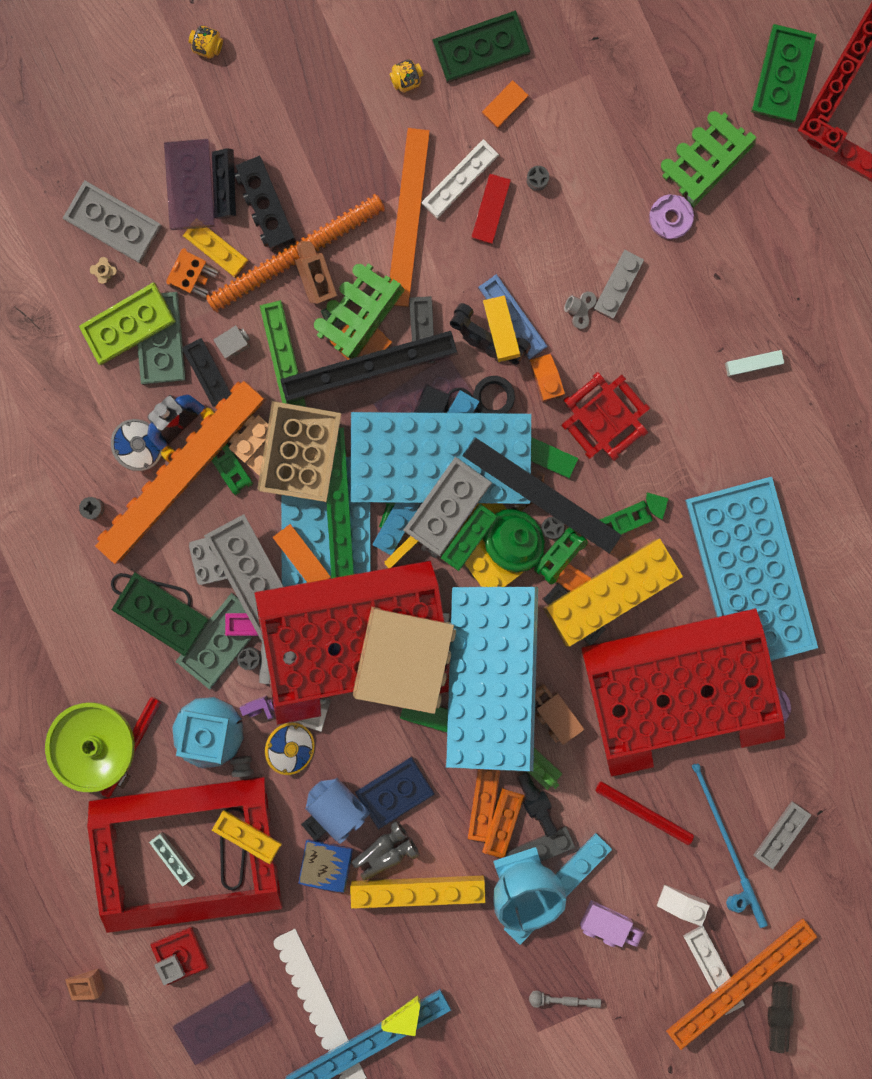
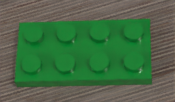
[751,24,817,123]

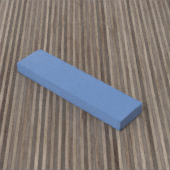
[478,274,548,360]

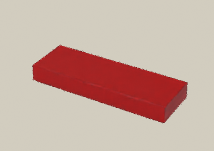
[471,174,511,245]

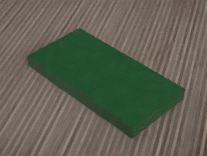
[432,10,530,83]
[111,572,210,657]

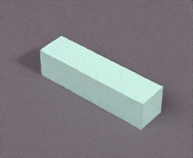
[725,350,784,377]
[149,832,195,887]

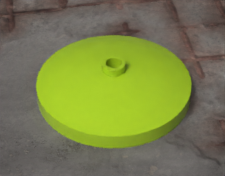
[45,702,135,792]

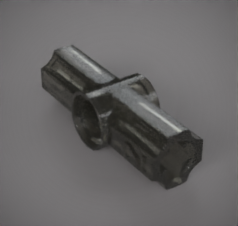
[767,981,794,1053]

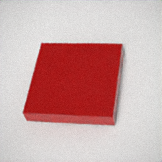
[150,926,209,985]

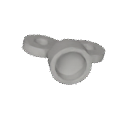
[564,291,596,329]

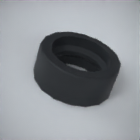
[473,376,515,413]

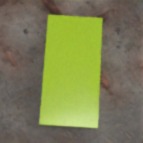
[79,282,176,365]

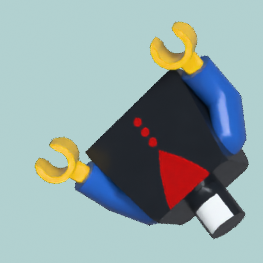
[147,395,214,463]

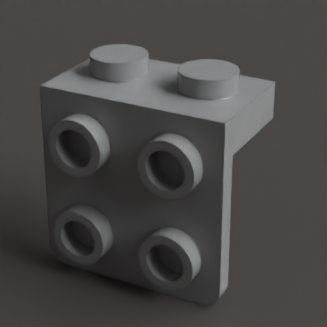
[189,538,227,585]

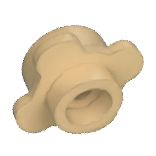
[90,257,117,284]

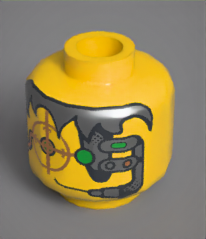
[188,25,223,59]
[389,59,424,93]

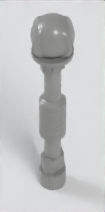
[529,991,601,1008]

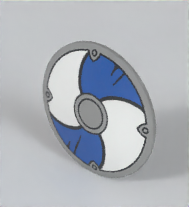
[111,419,162,471]

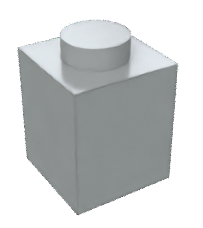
[213,325,250,361]

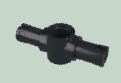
[517,772,559,838]

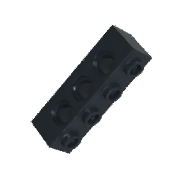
[234,155,296,251]

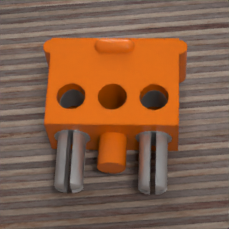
[166,248,218,298]

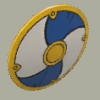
[265,722,315,775]

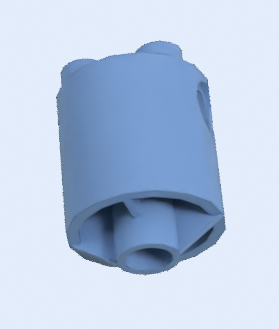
[305,778,370,844]

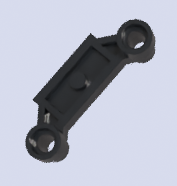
[450,303,531,365]

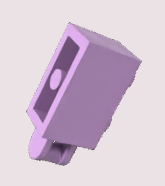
[580,900,644,948]

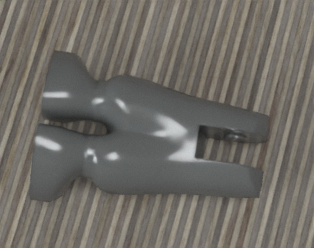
[352,821,420,881]

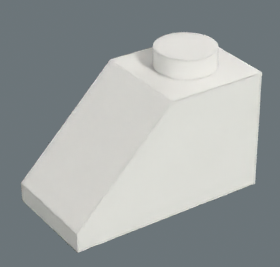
[657,885,710,926]

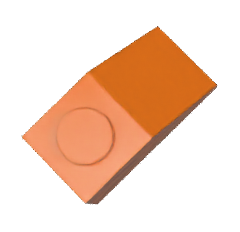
[529,354,565,402]

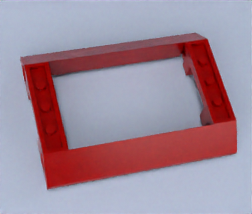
[797,2,872,182]
[87,777,283,933]

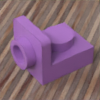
[239,696,275,720]

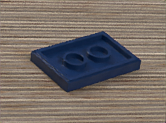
[355,756,435,830]

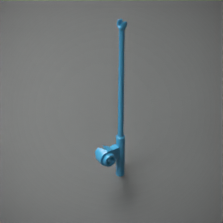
[692,764,768,928]

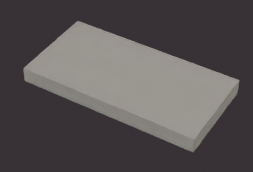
[62,180,162,264]
[403,457,492,556]

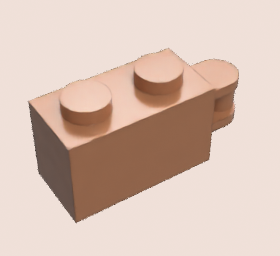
[295,241,337,304]
[535,683,585,745]

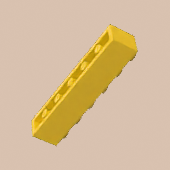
[350,875,485,909]

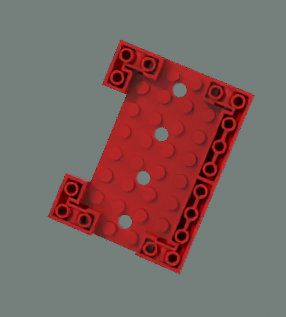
[254,561,450,725]
[581,608,785,777]

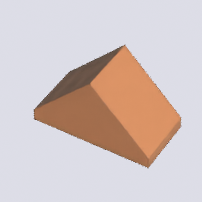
[65,969,105,1001]

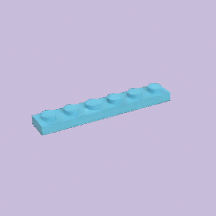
[504,833,612,945]

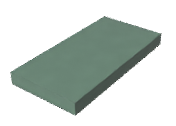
[137,292,186,385]
[175,593,253,690]

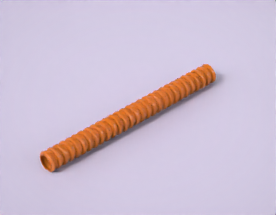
[206,194,385,313]

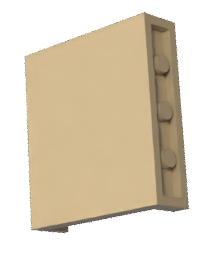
[353,607,456,714]

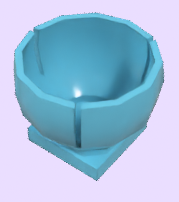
[172,697,244,768]
[493,847,566,931]

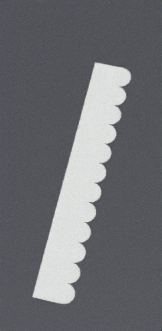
[274,929,366,1079]

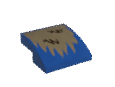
[298,839,353,893]

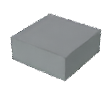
[154,954,185,985]

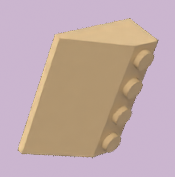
[257,401,341,502]

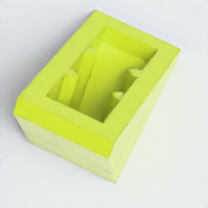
[381,995,420,1036]

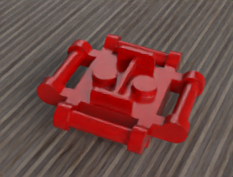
[561,372,650,461]

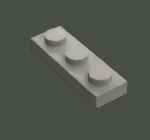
[593,250,644,320]
[754,801,811,869]

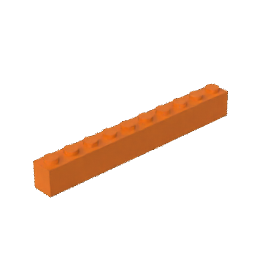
[95,381,267,564]

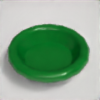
[483,509,545,573]

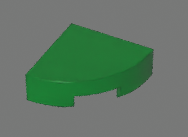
[646,492,669,520]

